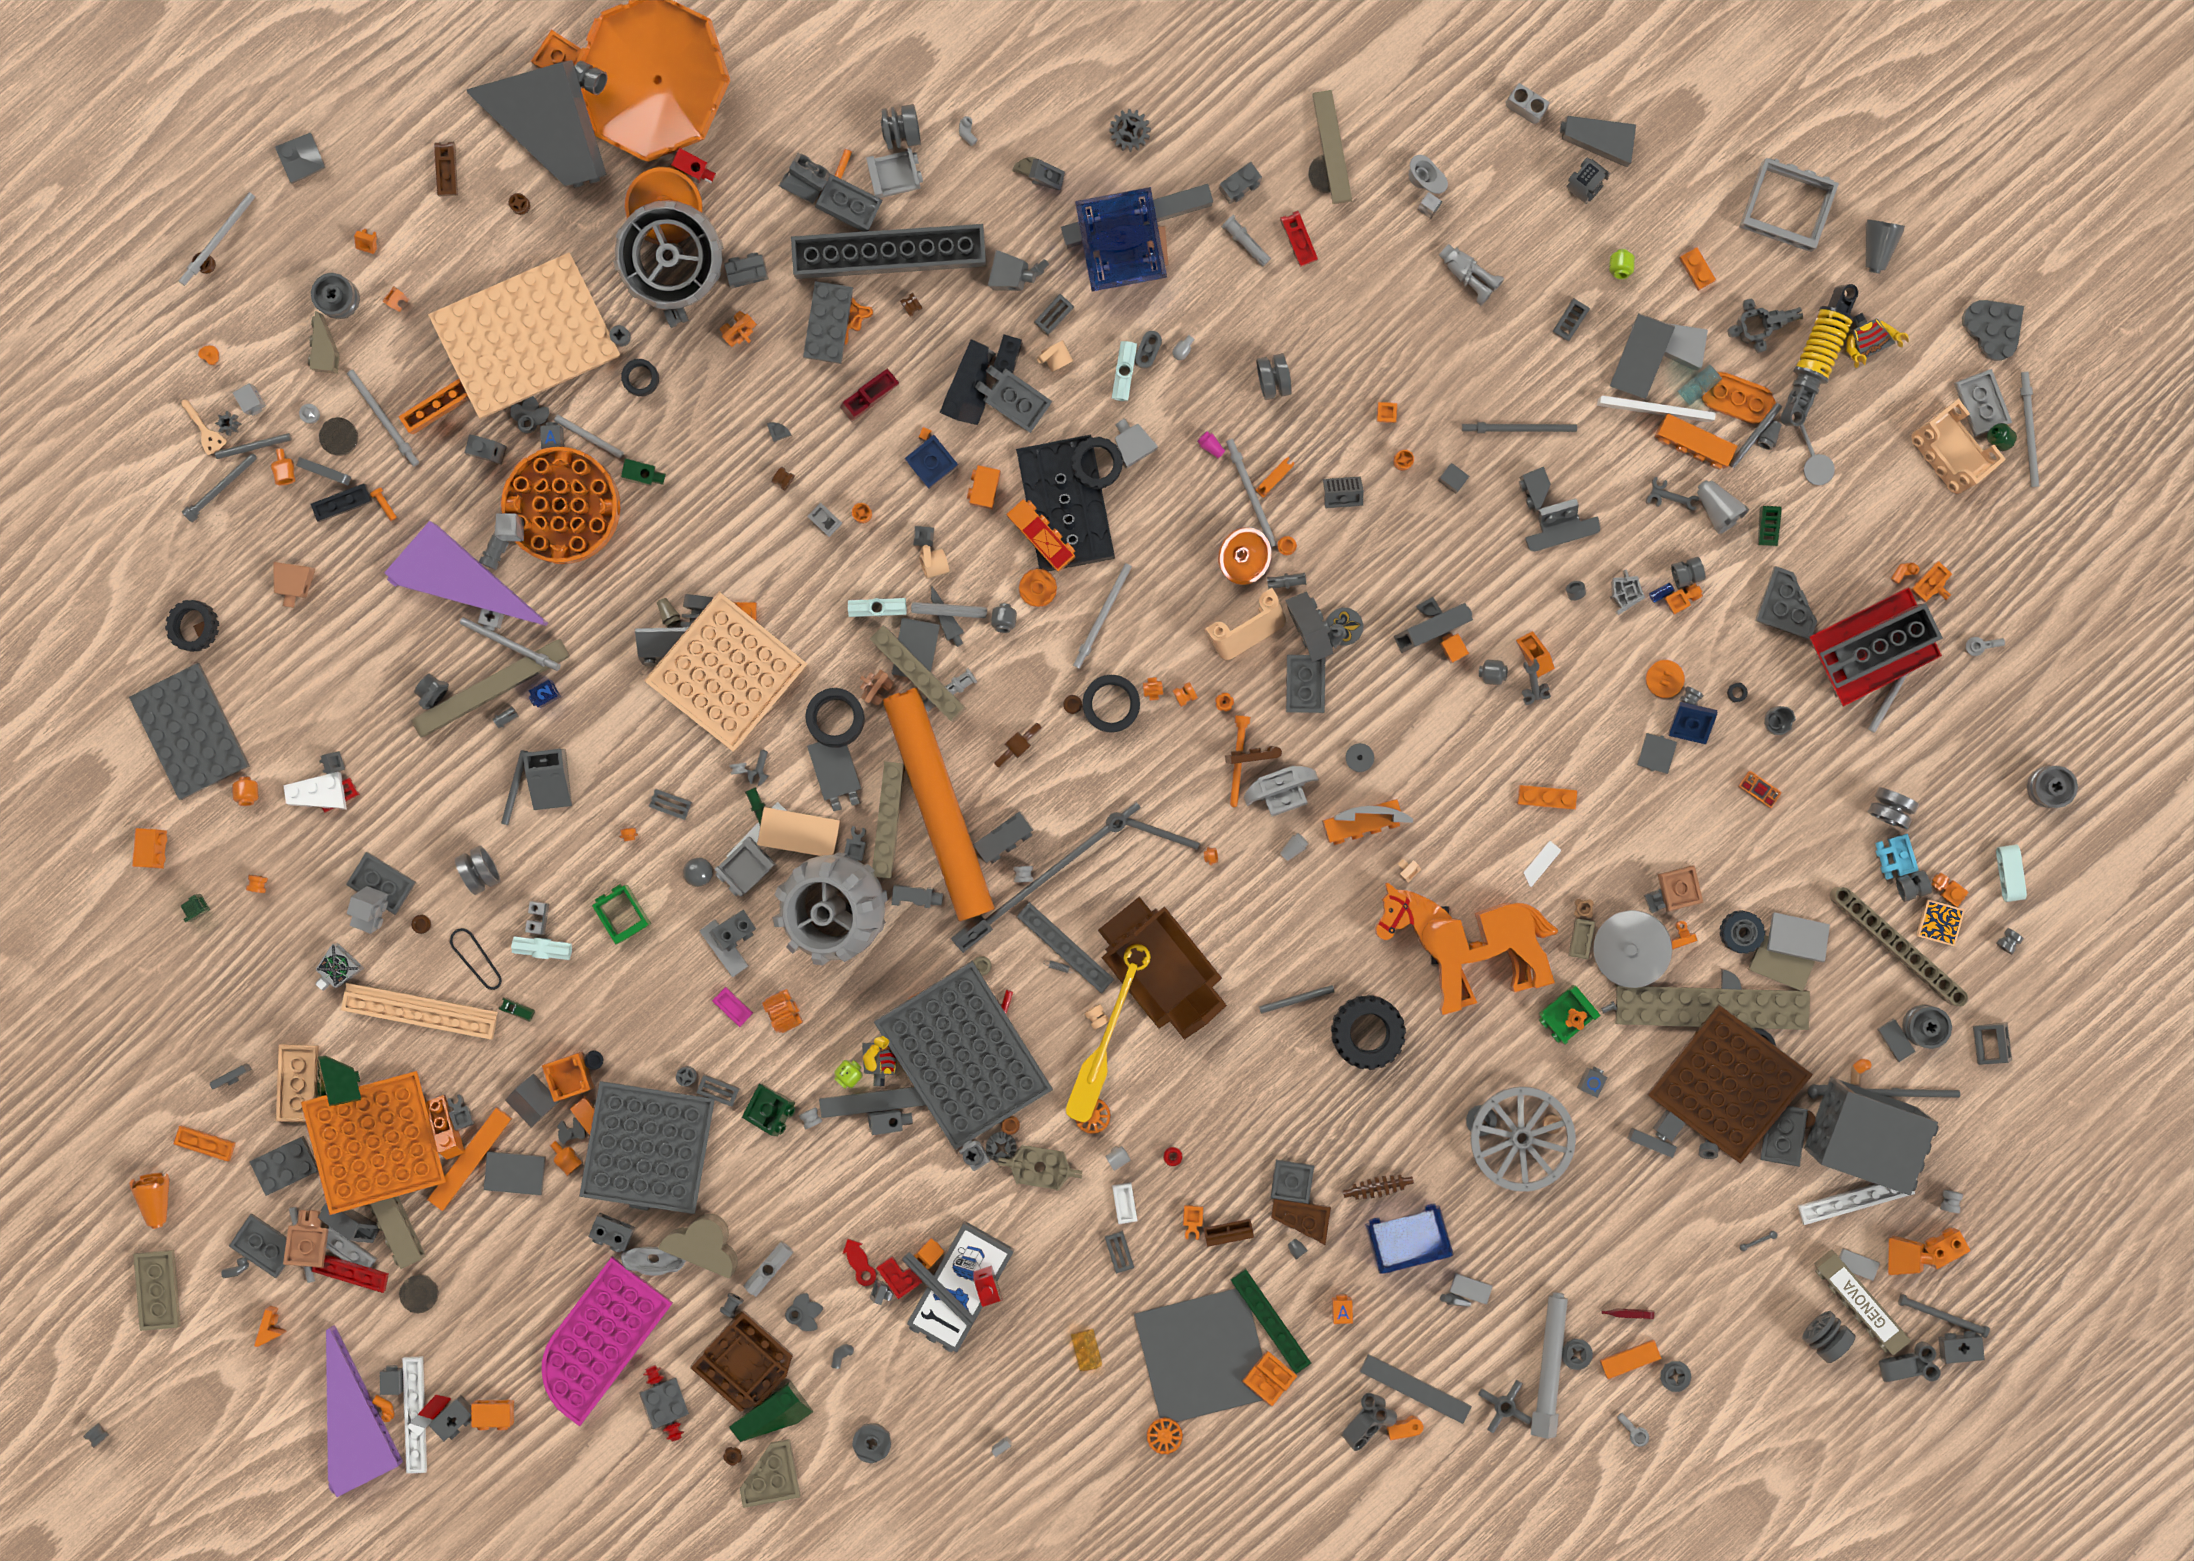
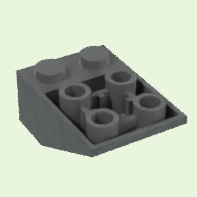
[523,749,572,810]

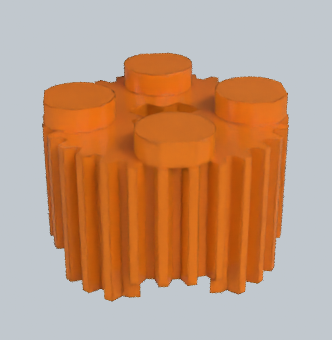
[762,989,803,1033]

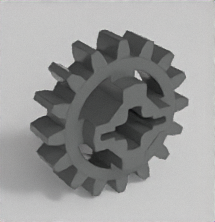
[1109,109,1151,152]

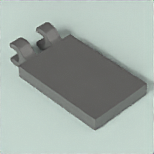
[975,365,1053,433]
[807,742,862,811]

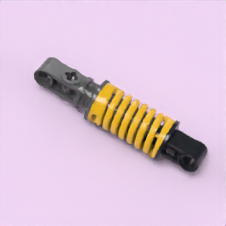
[1781,284,1859,426]

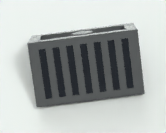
[1323,476,1364,508]

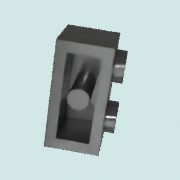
[1219,162,1262,204]
[709,910,756,952]
[588,1213,636,1252]

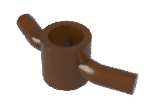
[994,723,1042,768]

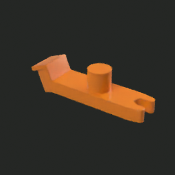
[1255,457,1295,498]

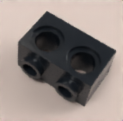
[993,334,1023,373]

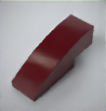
[840,368,899,422]

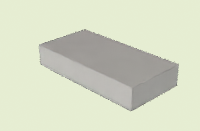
[1839,1248,1880,1281]
[1450,1273,1493,1305]

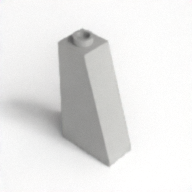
[1631,324,1708,371]

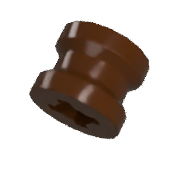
[508,193,531,215]
[192,252,216,274]
[900,293,923,317]
[771,467,795,491]

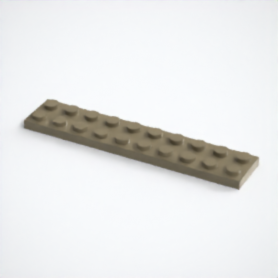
[1615,985,1810,1030]

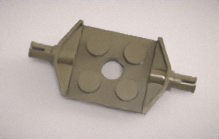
[998,1145,1082,1191]

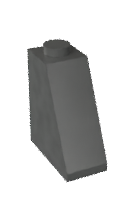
[318,1203,380,1243]

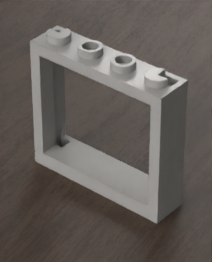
[1739,158,1839,252]

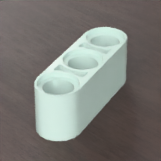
[1996,844,2027,902]

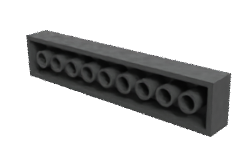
[791,224,987,279]

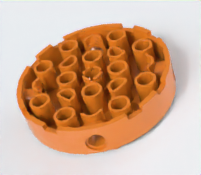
[501,447,621,564]

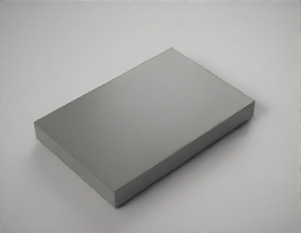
[1954,369,2012,437]
[1767,912,1830,963]

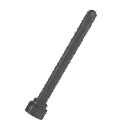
[182,454,257,523]

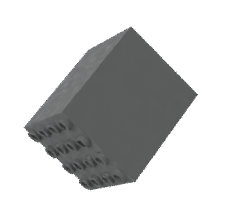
[1804,1077,1939,1196]

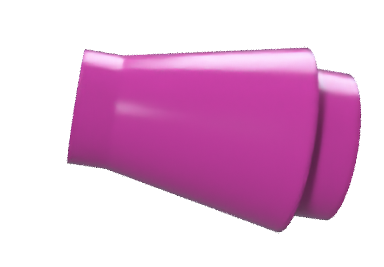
[1197,431,1226,459]

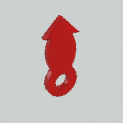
[843,1239,877,1286]

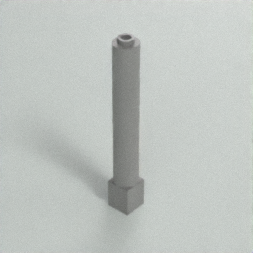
[1531,1292,1568,1439]

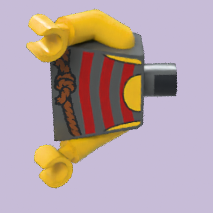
[1846,312,1909,368]
[862,1036,897,1086]

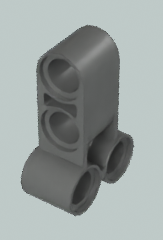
[1879,1342,1941,1382]
[1342,1393,1397,1451]

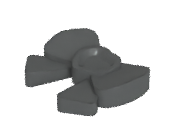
[557,1117,586,1144]

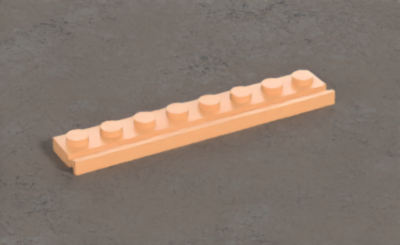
[341,983,498,1039]

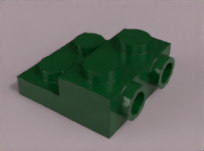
[741,1083,796,1137]

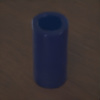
[1649,582,1675,603]

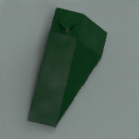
[729,1381,813,1442]

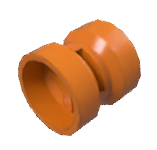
[1393,450,1414,471]
[852,503,872,524]
[1172,682,1198,707]

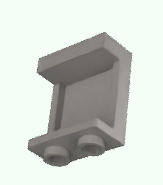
[866,148,923,198]
[715,837,776,897]

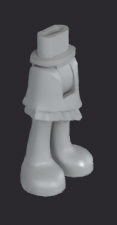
[1439,244,1504,306]

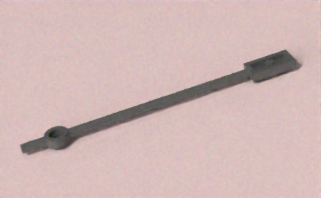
[951,802,1141,953]

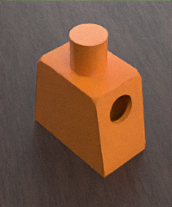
[1888,1236,1935,1275]

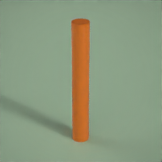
[834,149,852,179]

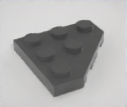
[1755,566,1817,640]

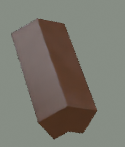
[1204,1219,1254,1247]

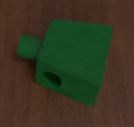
[621,458,666,487]

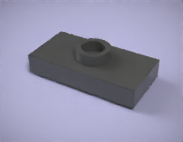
[209,1064,252,1090]

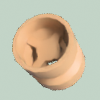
[1084,1004,1109,1030]

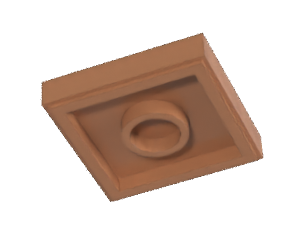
[1657,865,1703,912]

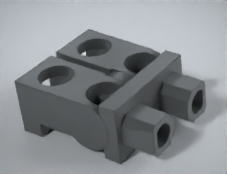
[891,884,943,908]

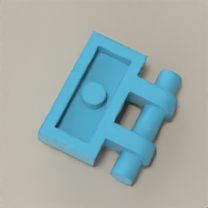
[1875,834,1919,880]

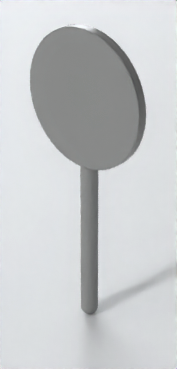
[1800,424,1835,485]

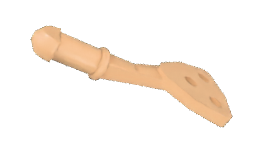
[181,400,227,455]

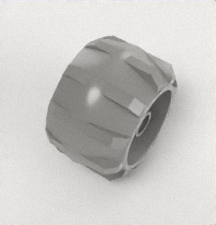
[613,200,724,309]
[772,852,888,966]

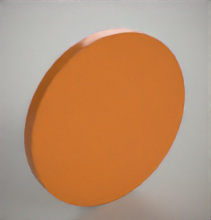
[1646,660,1685,698]

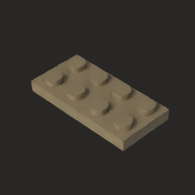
[133,1250,181,1331]

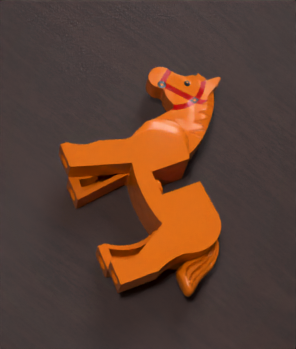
[1375,883,1558,1015]

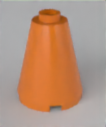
[129,1173,170,1229]

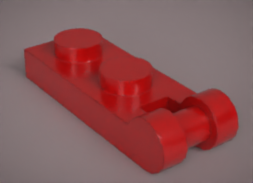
[1280,210,1318,267]

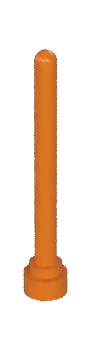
[1230,715,1251,807]

